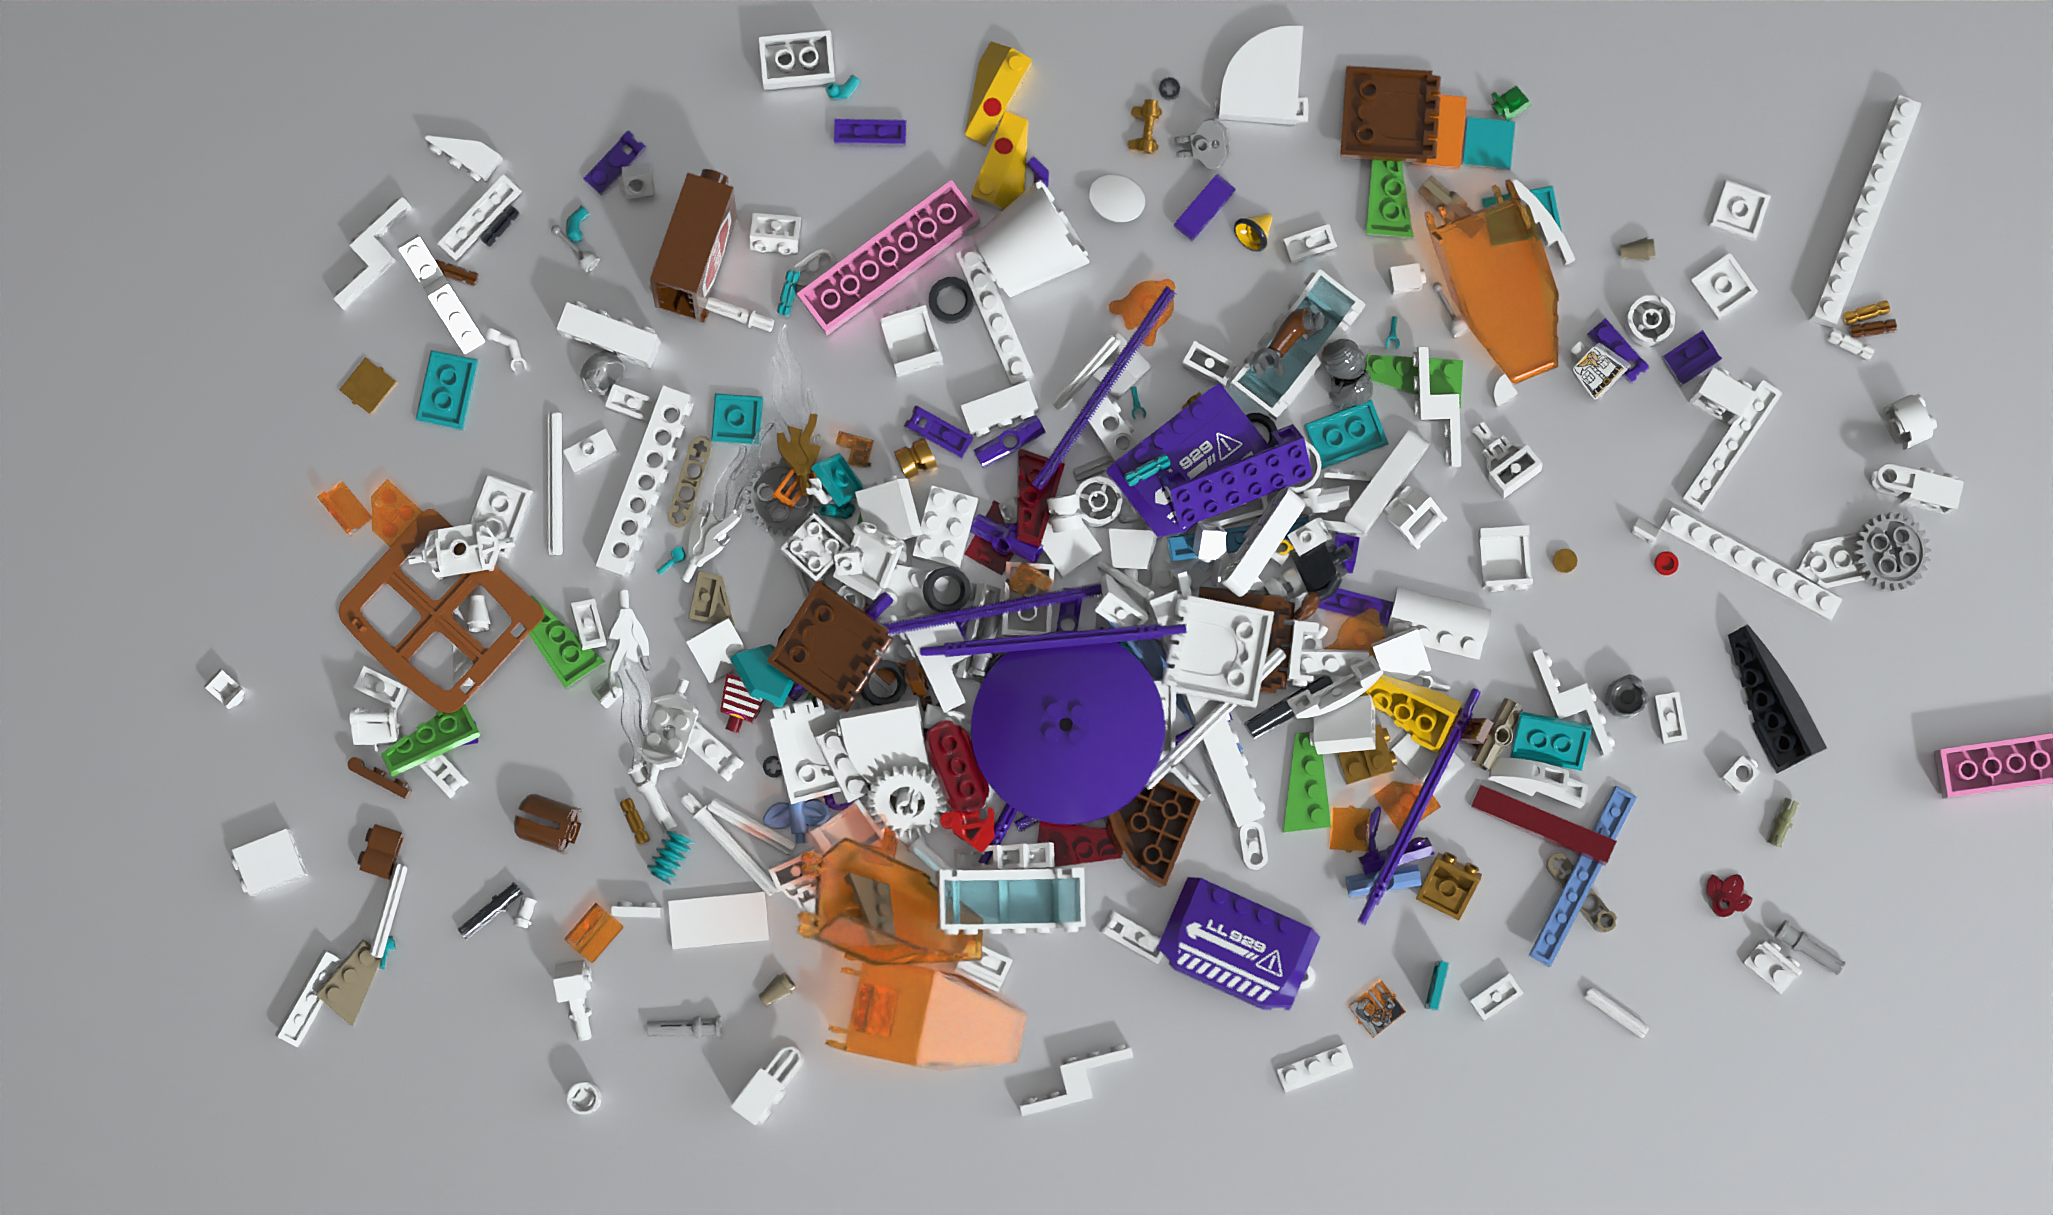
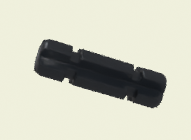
[480,205,519,247]

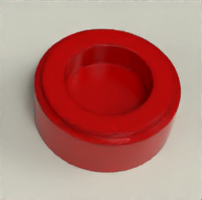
[1654,551,1679,575]

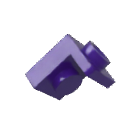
[1334,533,1360,573]

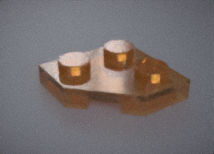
[371,479,423,547]
[1373,781,1441,832]

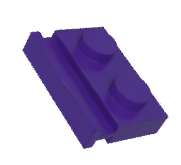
[1662,330,1722,386]

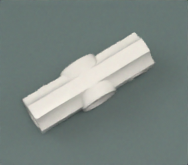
[1298,486,1353,516]

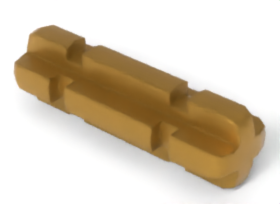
[1843,300,1890,325]
[620,798,650,844]

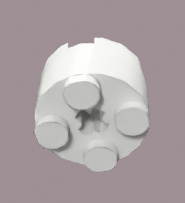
[1624,295,1675,347]
[1883,394,1937,450]
[1075,476,1122,527]

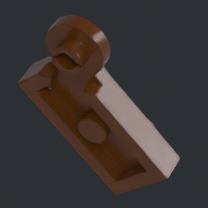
[904,659,933,712]

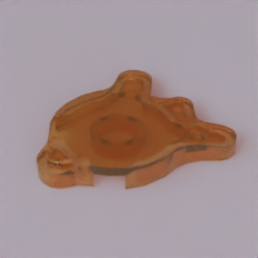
[1109,279,1175,347]
[1324,608,1386,662]

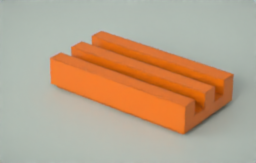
[772,469,816,510]

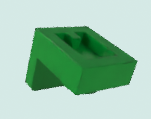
[1491,85,1531,122]

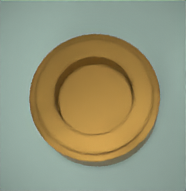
[1552,549,1577,573]

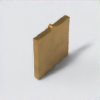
[339,357,396,415]

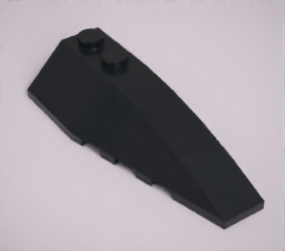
[1728,624,1827,773]

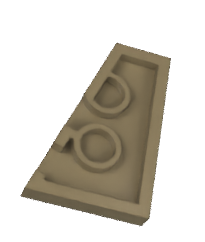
[844,872,897,950]
[315,939,381,1027]

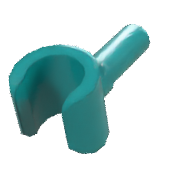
[1385,316,1400,349]
[1131,386,1146,420]
[656,547,686,575]
[379,936,396,969]

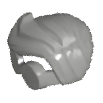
[580,351,626,396]

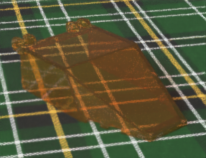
[1425,179,1559,384]
[797,838,983,966]
[825,953,1027,1071]

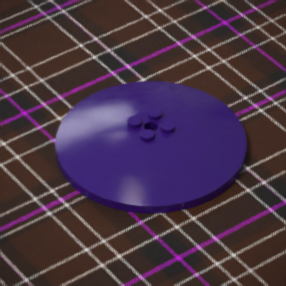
[971,630,1166,825]

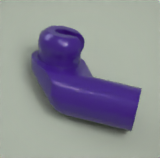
[1025,156,1049,187]

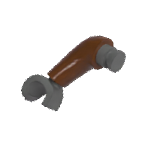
[1252,308,1324,378]

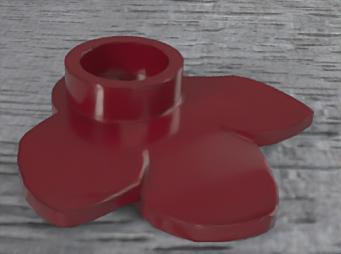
[1706,874,1753,918]

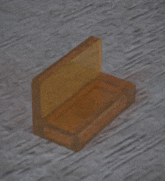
[317,482,372,536]
[861,829,898,865]
[564,902,623,963]

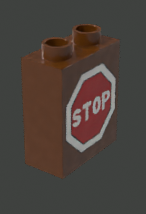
[650,169,737,322]

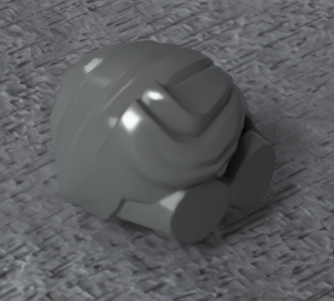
[1321,339,1366,382]
[1328,370,1373,409]
[1604,674,1650,718]

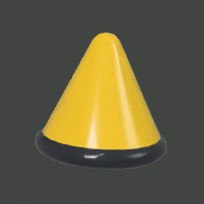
[1234,214,1272,252]

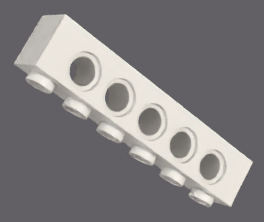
[1087,396,1141,462]

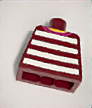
[720,673,767,734]

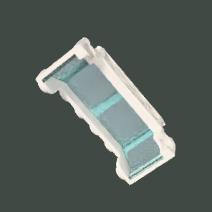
[1230,269,1366,421]
[935,868,1085,934]

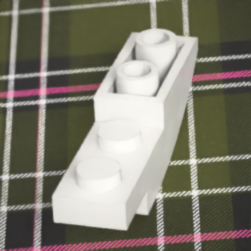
[1488,758,1587,809]

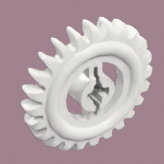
[867,766,947,838]

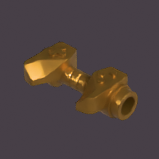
[1128,99,1162,154]

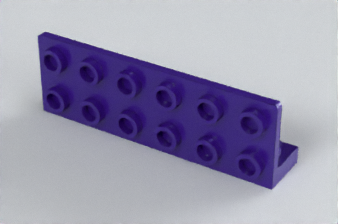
[1160,424,1312,528]

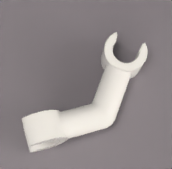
[485,328,527,372]
[806,478,832,504]

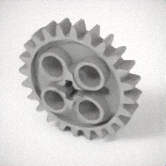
[744,457,821,536]
[1853,512,1931,591]

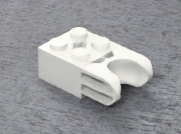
[731,1047,803,1125]

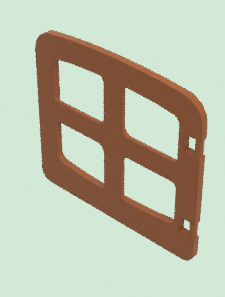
[338,509,544,713]

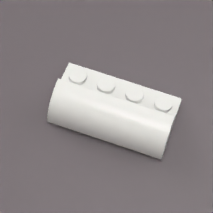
[1385,586,1491,660]

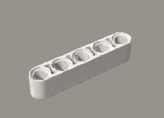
[1345,430,1430,534]
[1220,487,1305,597]

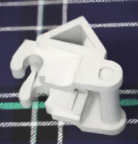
[1383,485,1447,550]
[350,707,400,751]

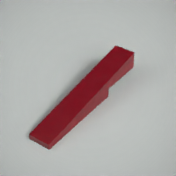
[1471,785,1617,866]

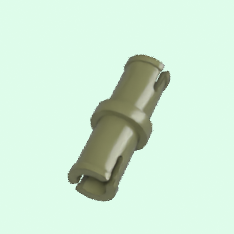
[1767,797,1800,848]

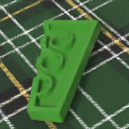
[1365,160,1414,239]
[1366,354,1463,409]
[521,595,605,689]
[381,705,480,777]
[1283,732,1331,833]

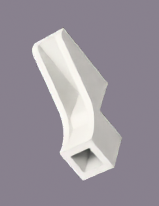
[1193,523,1264,593]

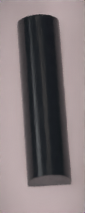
[1244,675,1333,740]

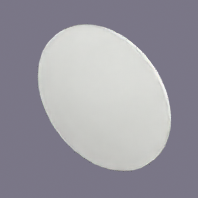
[1089,175,1145,222]

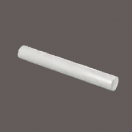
[1097,561,1154,600]

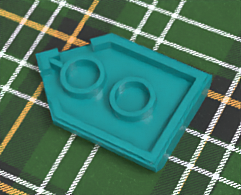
[730,644,794,709]

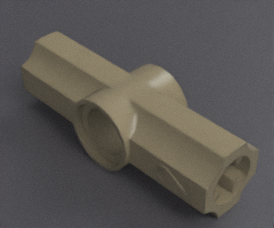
[1417,175,1485,238]
[1471,698,1523,772]

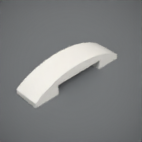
[1286,656,1383,718]

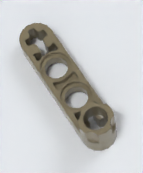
[668,436,713,527]
[1546,853,1617,933]

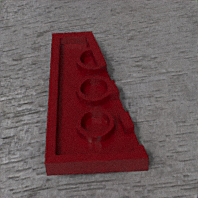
[1016,448,1065,547]
[1037,822,1122,869]

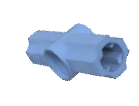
[1345,865,1421,897]

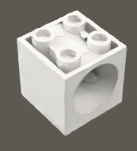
[780,513,850,584]

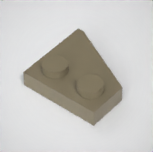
[688,571,735,627]

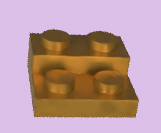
[1337,724,1397,785]
[1416,852,1482,920]

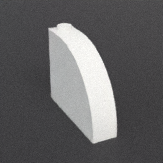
[1215,26,1303,125]
[836,699,934,800]

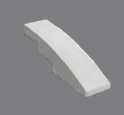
[1510,179,1575,266]
[903,612,966,713]
[954,842,1055,871]

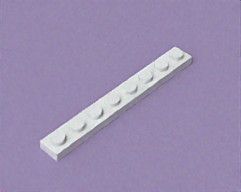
[1660,507,1842,621]

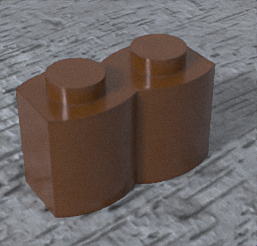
[357,824,405,880]

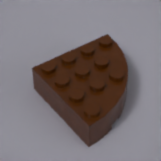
[1104,779,1200,888]

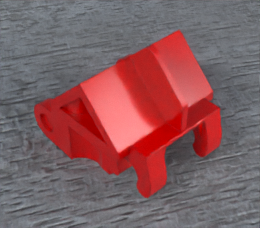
[940,807,995,853]

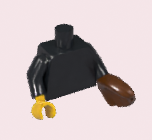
[1278,540,1352,621]

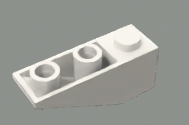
[425,136,503,183]

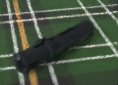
[458,882,523,941]

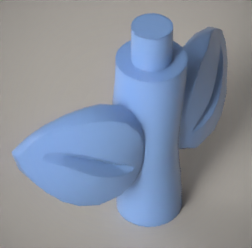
[763,799,830,844]

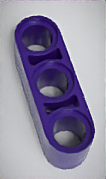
[1173,174,1236,241]

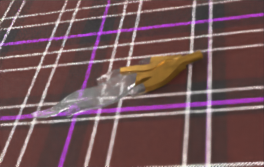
[772,324,821,496]

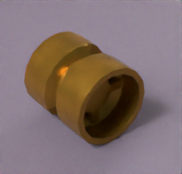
[894,438,937,479]

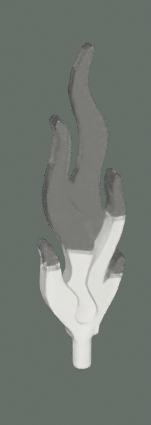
[680,422,774,583]
[606,590,651,770]

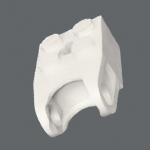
[1871,464,1964,515]

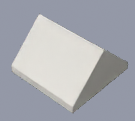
[1093,333,1152,400]

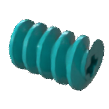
[647,831,695,885]

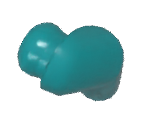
[826,75,861,100]
[566,205,589,242]
[818,502,855,519]

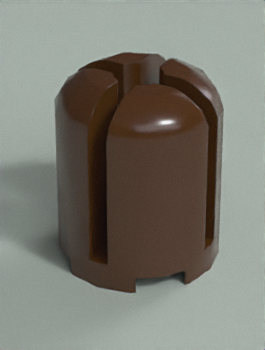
[514,794,583,855]

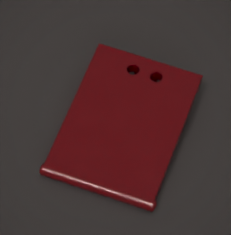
[964,500,1017,576]

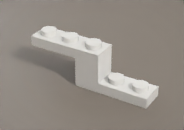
[334,197,412,309]
[397,234,485,354]
[1413,347,1461,467]
[1530,649,1614,756]
[1020,1044,1133,1116]

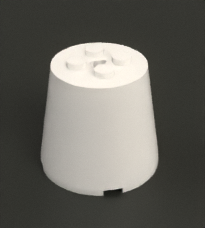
[973,180,1091,297]

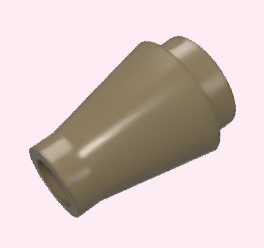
[1620,237,1656,261]
[759,972,796,1007]

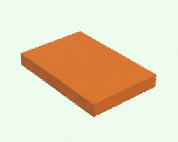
[1412,94,1467,169]

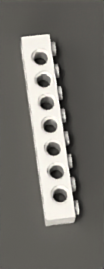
[596,386,694,578]

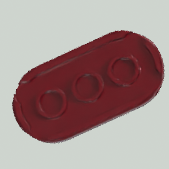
[924,720,989,814]

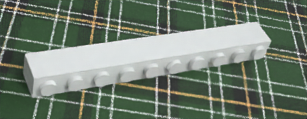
[1810,95,1922,329]
[1146,590,1265,827]

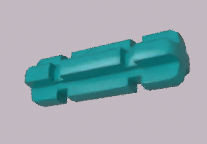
[777,269,800,316]
[1124,454,1170,486]

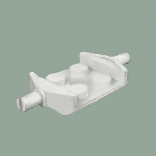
[408,522,515,580]
[636,678,699,784]

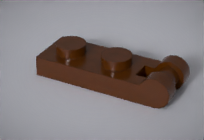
[347,757,412,800]

